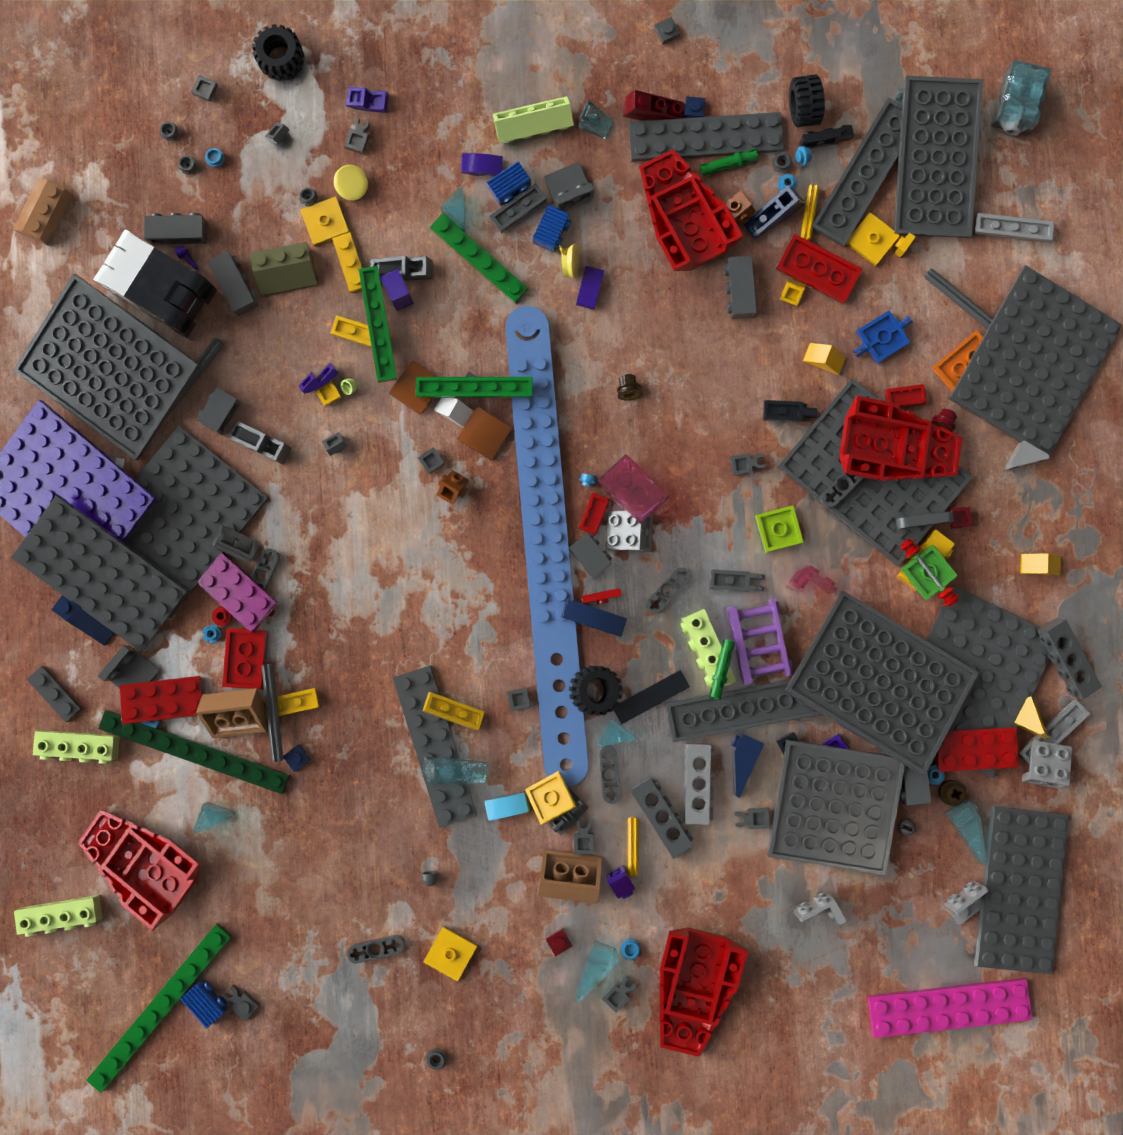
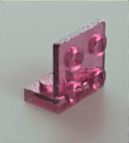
[786,565,838,594]

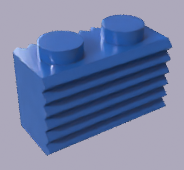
[486,161,531,206]
[533,205,571,253]
[180,979,228,1029]

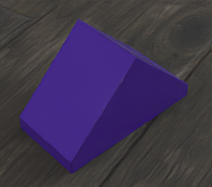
[381,269,414,311]

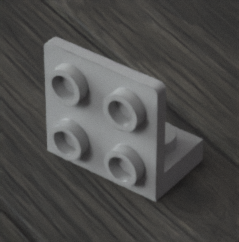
[606,511,653,552]
[1022,740,1072,789]
[943,881,989,925]
[793,893,847,925]

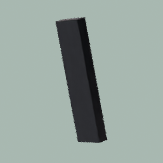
[613,670,690,725]

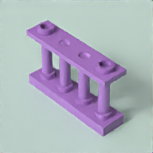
[726,598,793,685]

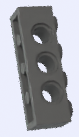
[1037,618,1102,699]
[630,777,694,859]

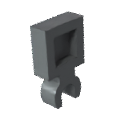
[344,117,370,154]
[730,453,766,476]
[734,808,770,829]
[574,819,594,854]
[601,975,636,1013]
[223,985,260,1021]

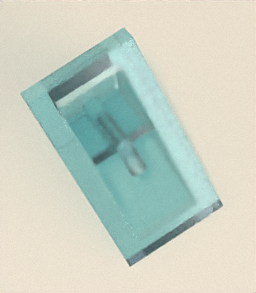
[579,100,613,139]
[440,188,466,232]
[596,719,636,747]
[193,802,235,834]

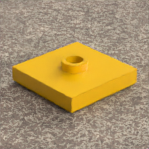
[300,196,349,247]
[846,212,900,266]
[525,771,577,825]
[423,926,477,982]

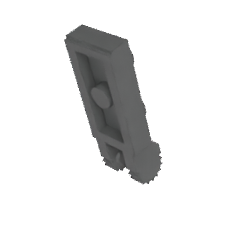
[709,569,765,592]

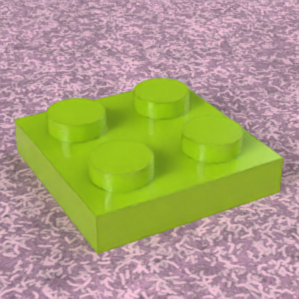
[755,505,804,553]

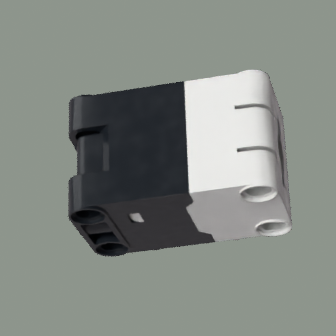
[93,230,217,338]

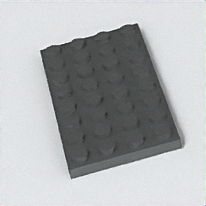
[894,76,984,238]
[11,495,188,652]
[974,805,1069,974]

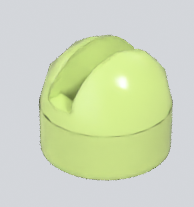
[340,378,358,395]

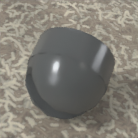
[898,819,915,836]
[421,871,438,887]

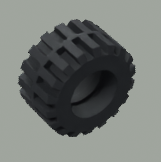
[252,24,304,81]
[789,74,825,128]
[569,666,623,716]

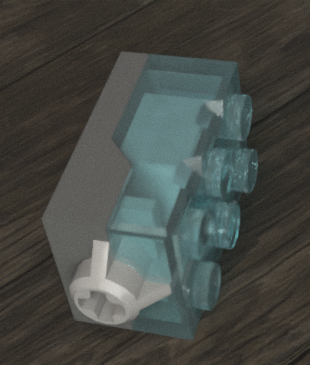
[991,60,1051,136]

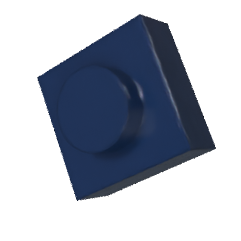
[684,96,705,118]
[283,744,311,772]

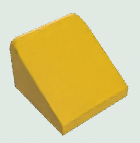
[780,279,805,306]

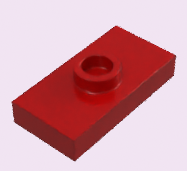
[885,384,927,408]
[578,492,610,536]
[582,588,622,605]

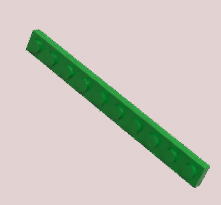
[86,923,232,1093]

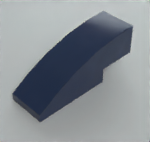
[561,599,627,637]

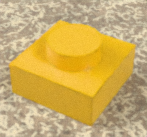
[894,232,915,257]
[315,380,342,407]

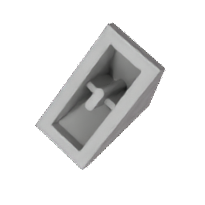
[1005,440,1049,470]

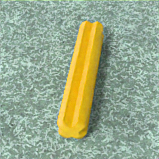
[801,185,819,241]
[628,817,639,877]

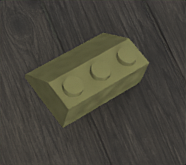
[250,242,318,297]

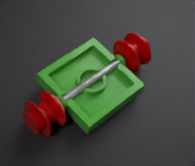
[899,537,960,607]

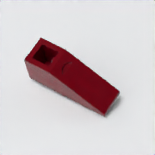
[623,90,684,121]

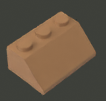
[13,179,73,246]
[196,688,267,738]
[538,850,602,904]

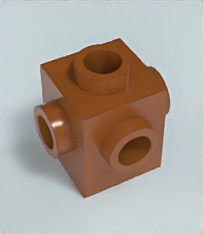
[725,191,756,226]
[436,470,469,505]

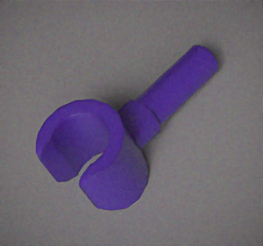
[175,246,199,270]

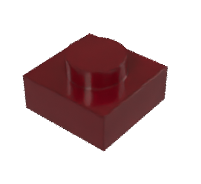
[949,507,972,529]
[545,928,573,957]

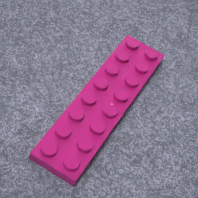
[867,978,1032,1038]

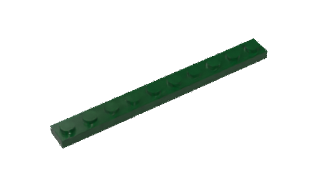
[98,710,290,794]

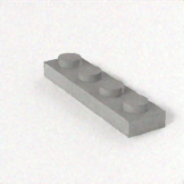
[974,213,1054,243]
[1018,699,1090,766]

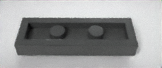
[489,183,547,233]
[27,666,83,722]

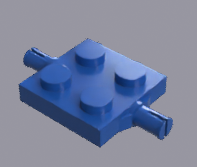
[853,310,913,364]

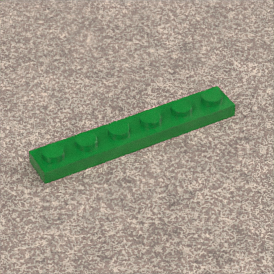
[430,213,528,304]
[359,266,397,383]
[416,377,533,398]

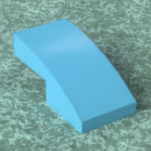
[484,792,530,820]

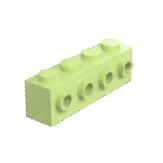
[493,96,574,143]
[680,609,736,688]
[33,730,120,764]
[14,895,103,937]

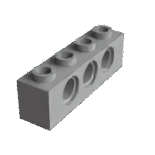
[684,743,714,825]

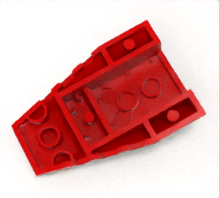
[639,149,744,271]
[839,395,963,481]
[78,810,200,931]
[660,927,748,1057]

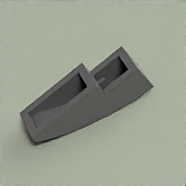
[370,256,433,280]
[227,421,292,465]

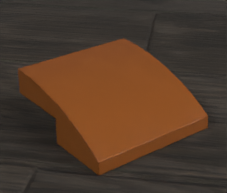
[389,360,437,416]
[457,406,511,461]

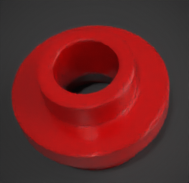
[212,607,232,626]

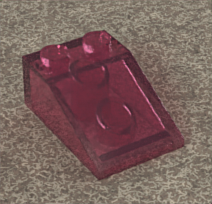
[597,454,669,524]

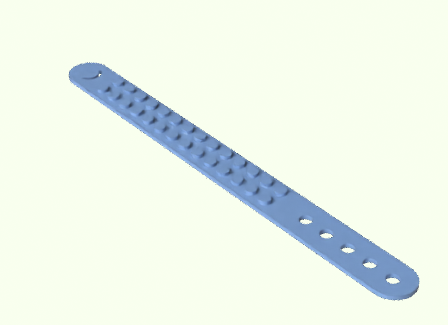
[505,306,588,787]

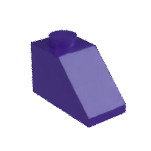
[606,865,635,899]

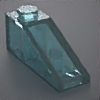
[422,757,488,783]
[945,800,987,865]
[574,940,619,1003]

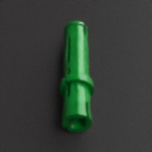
[700,148,758,177]
[708,639,735,700]

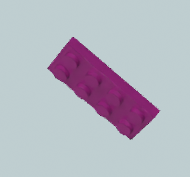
[197,553,278,633]

